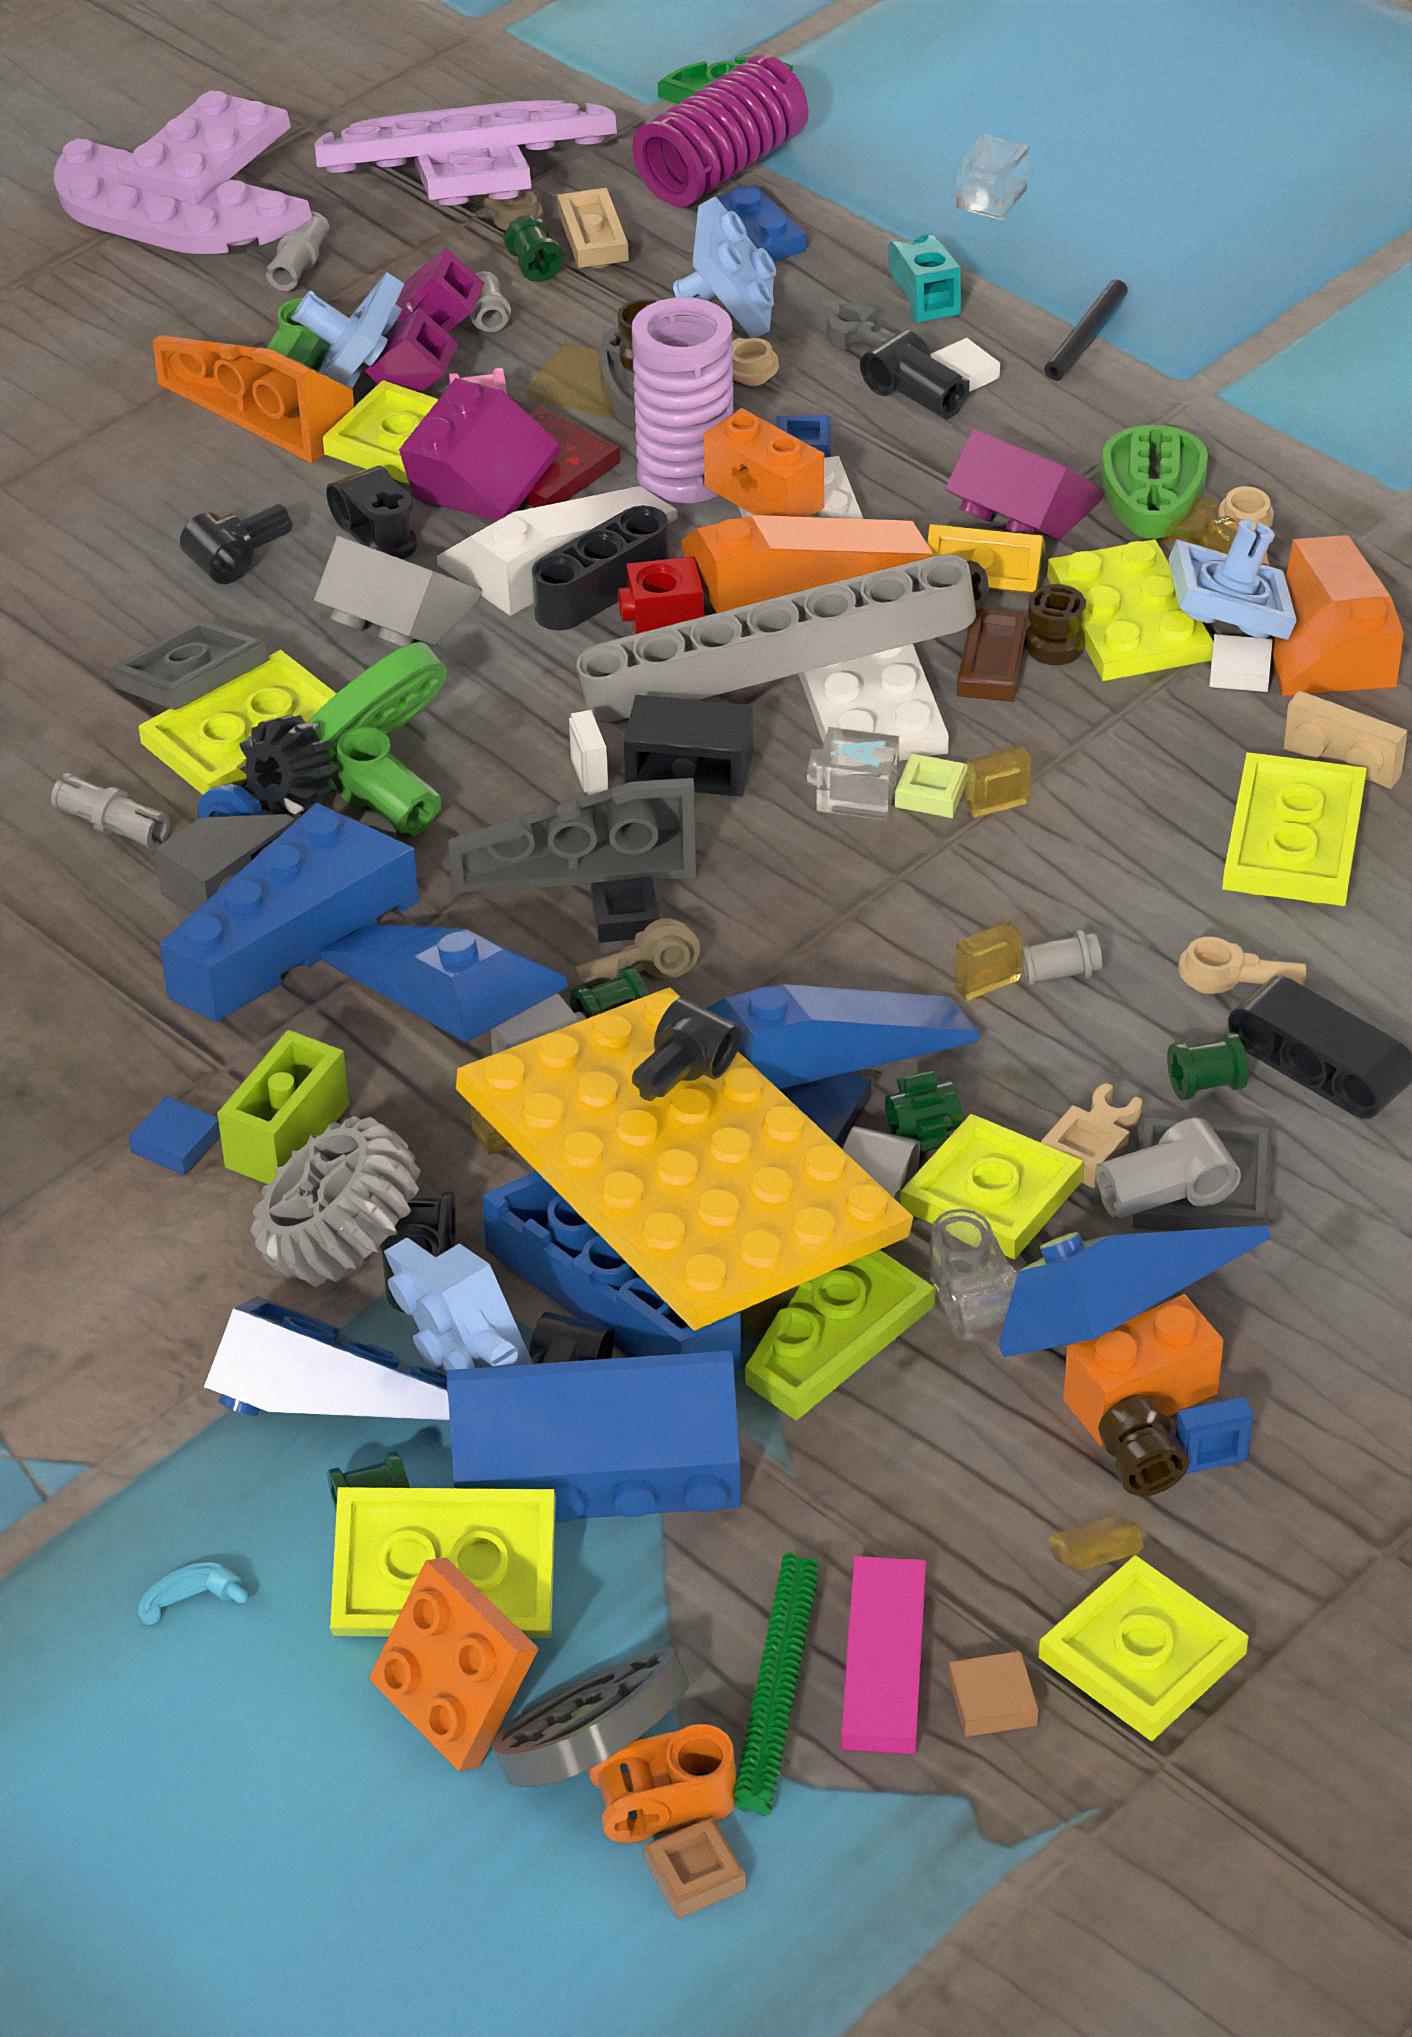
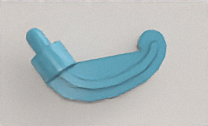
[137,1562,248,1625]

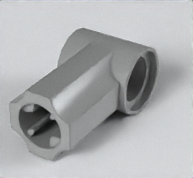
[1096,1118,1241,1219]

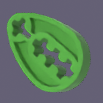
[1102,425,1208,539]
[307,642,447,762]

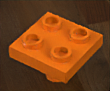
[368,1558,539,1771]

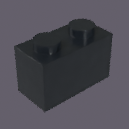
[624,695,753,797]

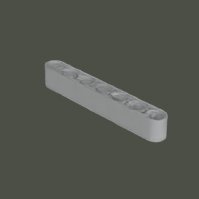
[576,554,976,722]

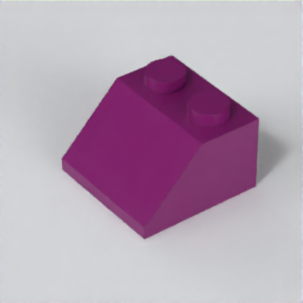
[399,378,561,521]
[945,428,1105,541]

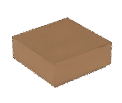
[948,1651,1038,1737]
[643,1817,746,1919]

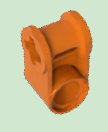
[588,1724,737,1844]

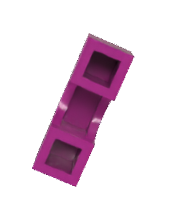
[364,247,484,393]

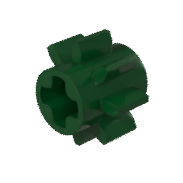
[885,1071,963,1153]

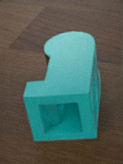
[888,234,961,323]

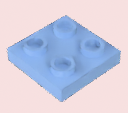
[673,196,776,338]
[291,272,404,388]
[1168,520,1297,640]

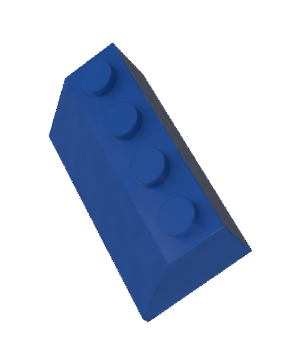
[447,1351,741,1522]

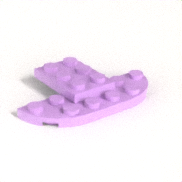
[54,90,312,254]
[315,100,617,205]

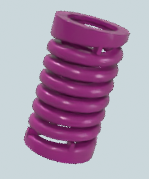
[632,54,809,208]

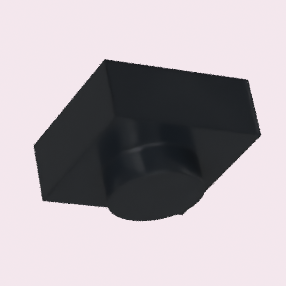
[591,877,660,943]

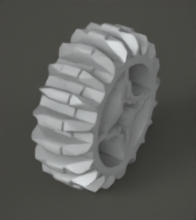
[250,1116,421,1287]

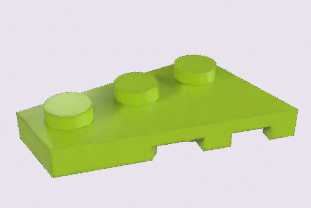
[745,1250,936,1421]

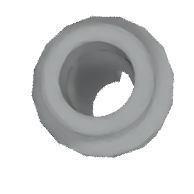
[470,271,511,332]
[1020,929,1103,985]

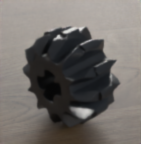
[236,715,340,815]

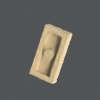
[557,188,629,268]
[1283,691,1408,789]

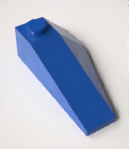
[706,984,979,1089]
[999,1225,1271,1357]

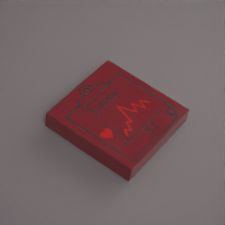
[523,406,620,508]

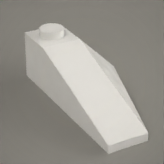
[437,486,678,616]

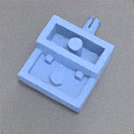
[384,1238,533,1372]

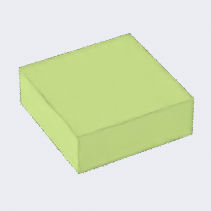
[895,754,969,818]

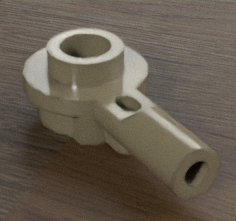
[468,190,544,231]
[575,918,700,988]

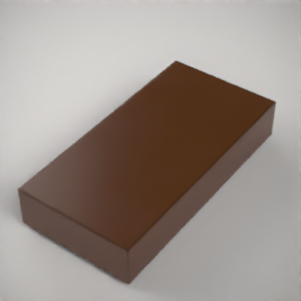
[957,608,1029,702]

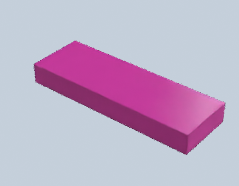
[841,1556,926,1754]

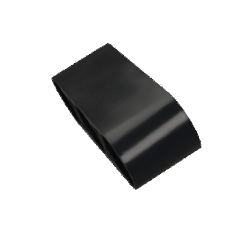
[532,505,669,631]
[1228,976,1412,1119]

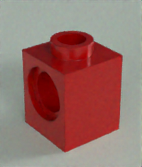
[618,556,704,635]

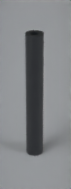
[1044,279,1128,381]

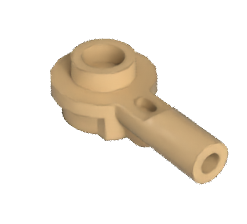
[731,338,779,386]
[1218,486,1274,566]
[1178,937,1306,994]

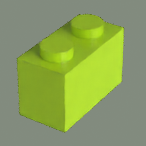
[217,1030,349,1184]

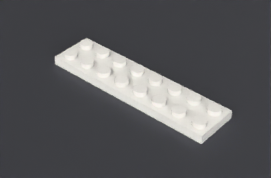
[738,456,949,771]

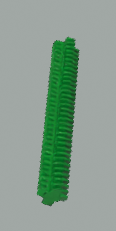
[733,1552,820,1816]

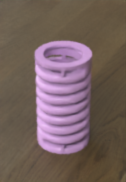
[632,297,733,504]

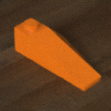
[152,335,354,464]
[681,515,933,613]
[1271,535,1404,696]

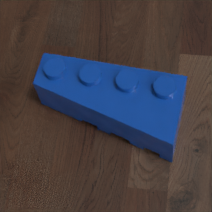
[160,803,419,1022]
[482,1171,741,1372]

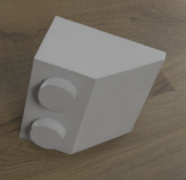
[314,536,482,647]

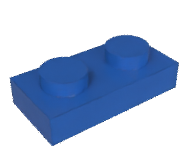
[717,185,806,262]

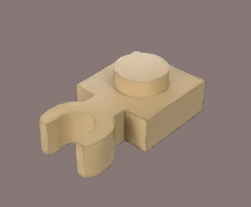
[1040,1083,1142,1189]

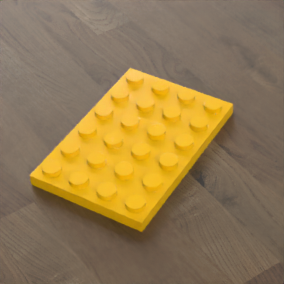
[455,987,913,1331]

